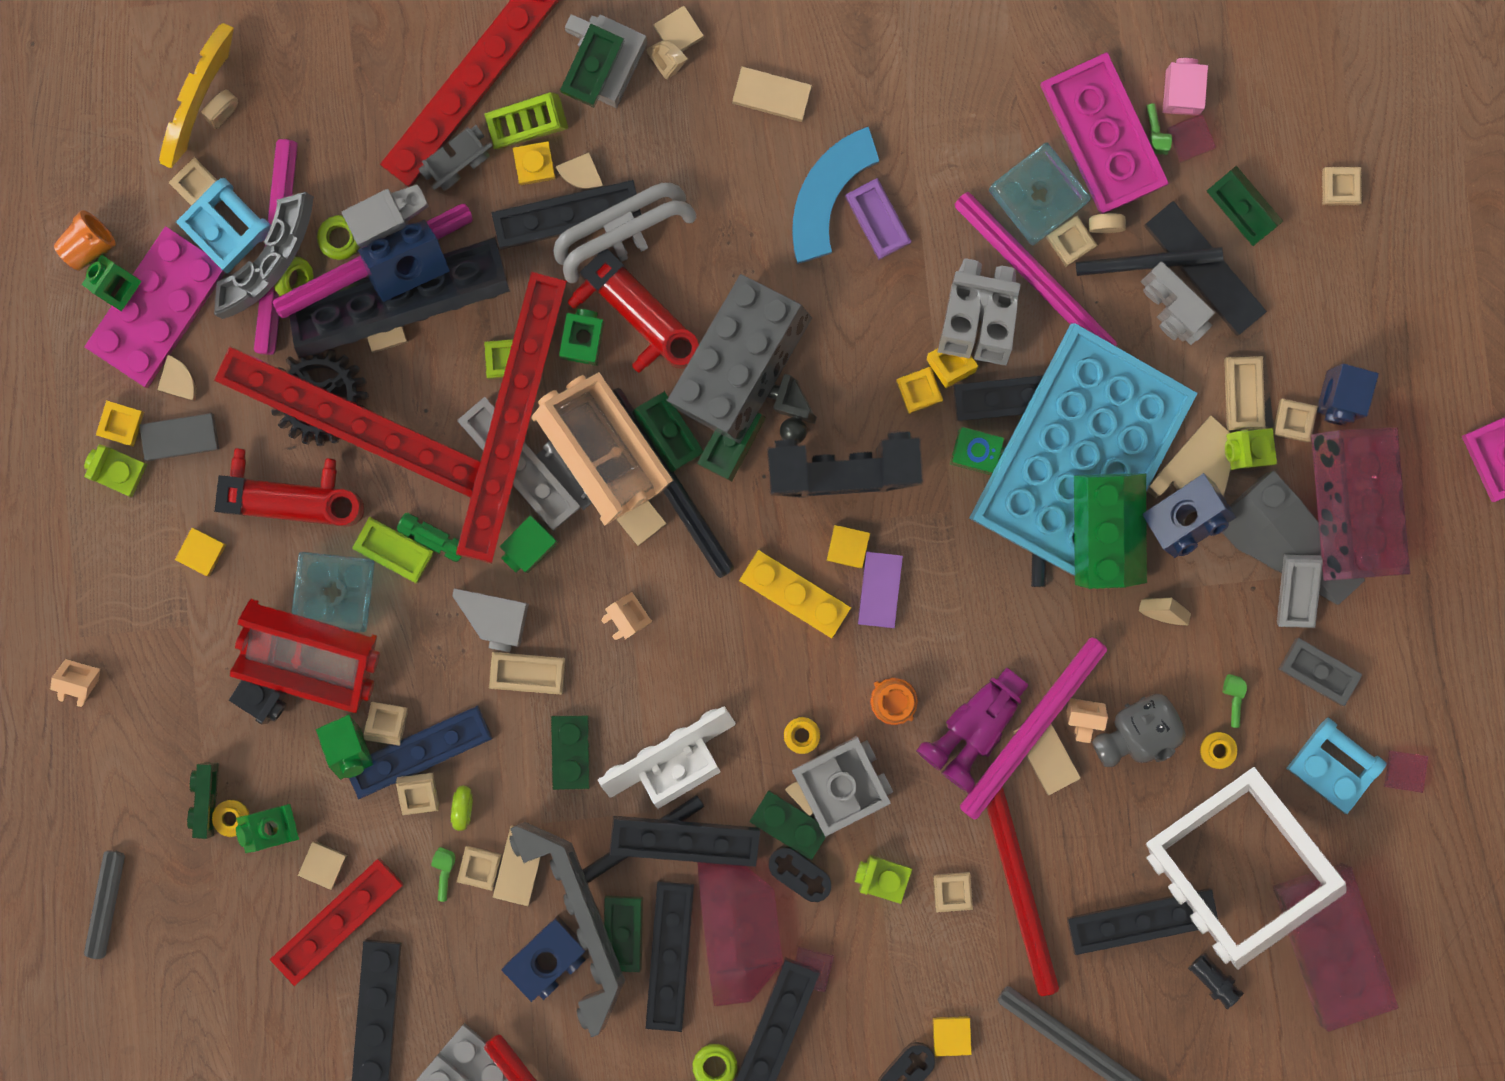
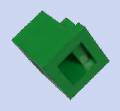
[81,254,142,312]
[559,309,605,366]
[236,804,299,853]

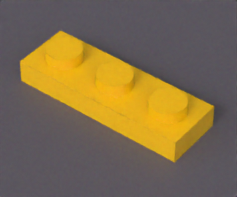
[739,550,851,639]

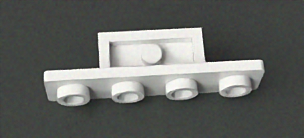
[598,706,736,809]

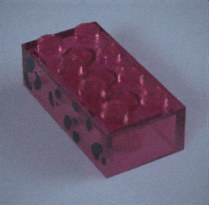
[1311,427,1410,581]
[1273,863,1399,1032]

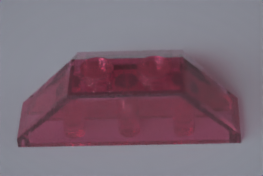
[697,862,783,1006]

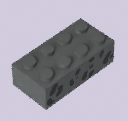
[667,274,812,444]

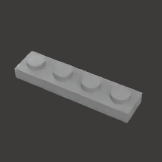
[457,397,581,531]

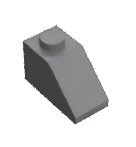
[452,589,529,652]

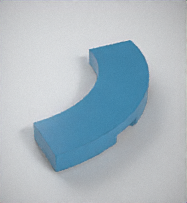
[792,127,879,264]

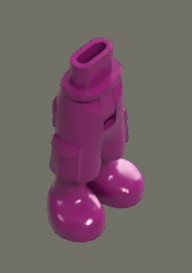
[916,668,1029,794]

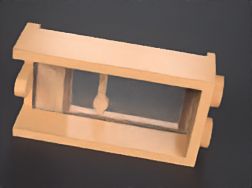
[531,372,673,526]

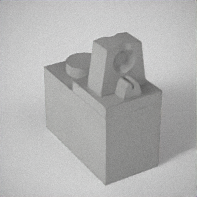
[565,14,647,109]
[341,185,429,248]

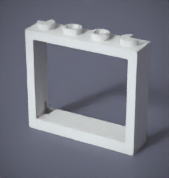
[1146,767,1347,970]

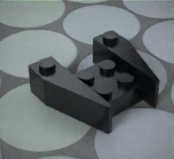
[768,432,923,498]

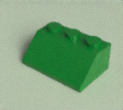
[1074,473,1147,589]

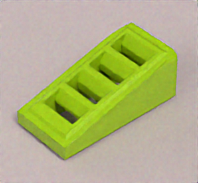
[484,92,568,149]

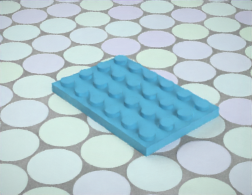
[969,323,1198,576]

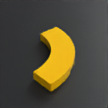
[159,23,234,168]

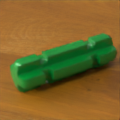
[397,513,462,562]

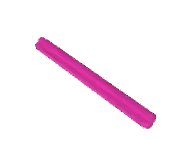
[254,139,298,355]
[955,192,1117,346]
[273,203,473,318]
[960,637,1107,820]

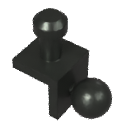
[767,374,817,444]

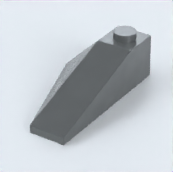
[1221,471,1365,605]

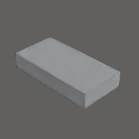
[1277,554,1323,628]

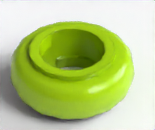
[317,215,360,260]
[274,256,314,296]
[451,786,473,831]
[692,1044,738,1081]

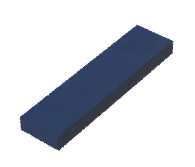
[349,706,493,800]

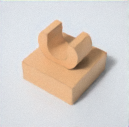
[601,592,652,640]
[50,659,100,707]
[1067,698,1108,743]

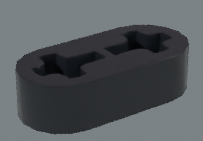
[769,847,831,902]
[878,1042,935,1081]

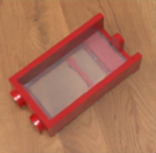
[229,598,380,713]

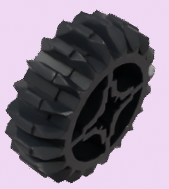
[271,349,369,446]

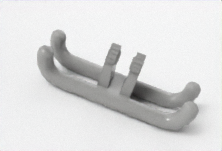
[553,183,697,283]

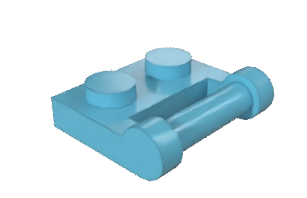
[176,178,271,274]
[1286,717,1387,814]

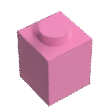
[1163,58,1208,116]

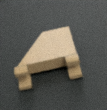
[1147,416,1231,525]

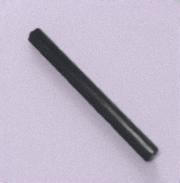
[612,388,734,578]

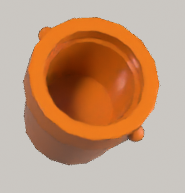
[54,210,116,271]
[870,678,918,725]

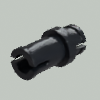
[1188,952,1244,1009]

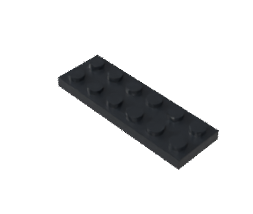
[289,238,510,359]

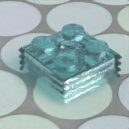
[989,143,1091,245]
[292,552,374,632]

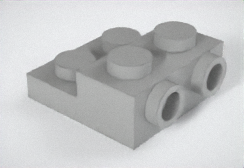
[1140,261,1215,345]
[792,736,893,837]
[416,1023,508,1081]

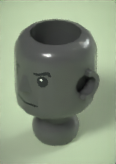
[1092,694,1186,767]

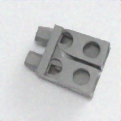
[937,259,1020,366]

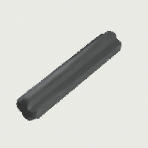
[84,850,125,959]

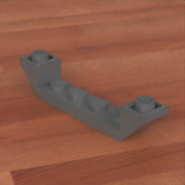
[510,822,625,1037]

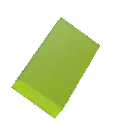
[352,517,435,583]

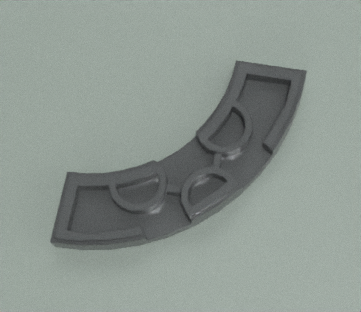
[214,192,314,319]

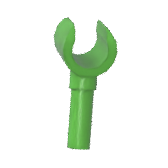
[1147,103,1172,155]
[1222,674,1247,728]
[431,847,456,902]

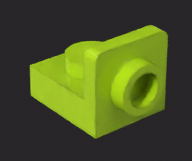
[1225,428,1277,470]
[84,444,147,497]
[854,855,912,904]

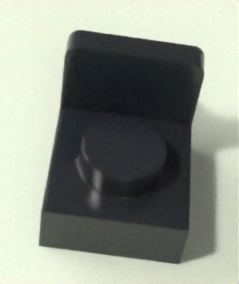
[228,680,287,725]

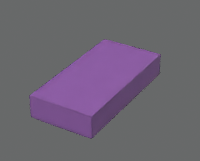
[845,178,911,260]
[858,552,903,628]

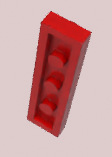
[269,858,404,986]

